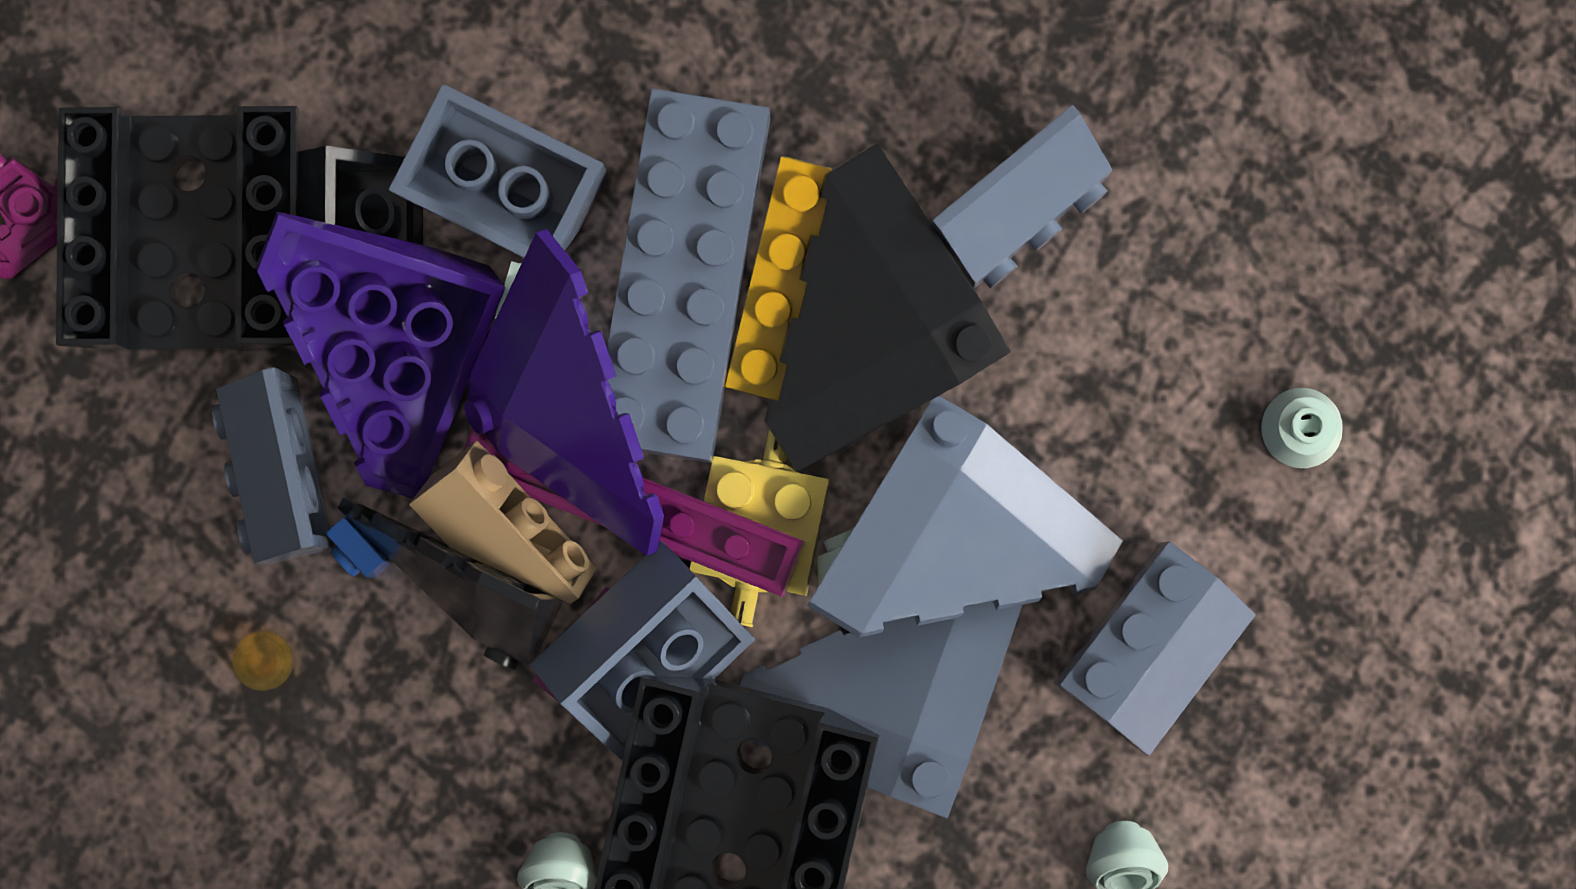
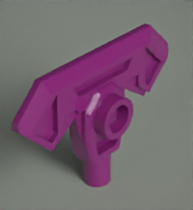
[0,153,58,279]

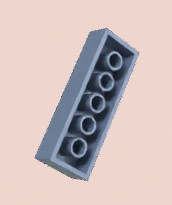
[607,88,770,464]

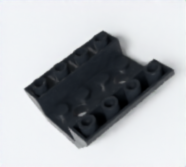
[56,106,299,351]
[595,675,880,889]

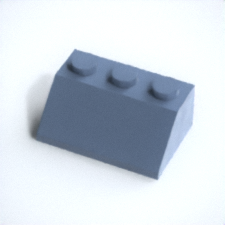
[389,84,608,258]
[931,104,1112,289]
[212,367,334,564]
[530,541,756,761]
[1054,541,1256,756]

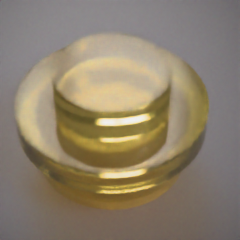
[233,631,294,691]

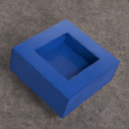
[326,517,393,578]

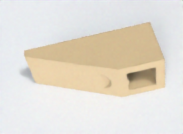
[409,440,597,604]

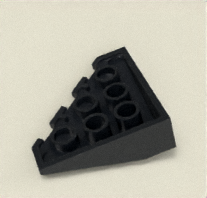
[765,143,1011,472]
[338,498,563,670]

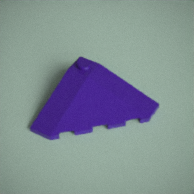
[256,212,506,499]
[464,228,664,556]

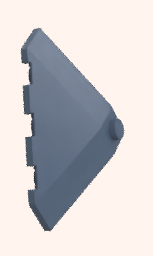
[807,395,1123,637]
[739,601,1022,818]

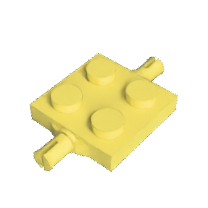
[690,428,831,627]

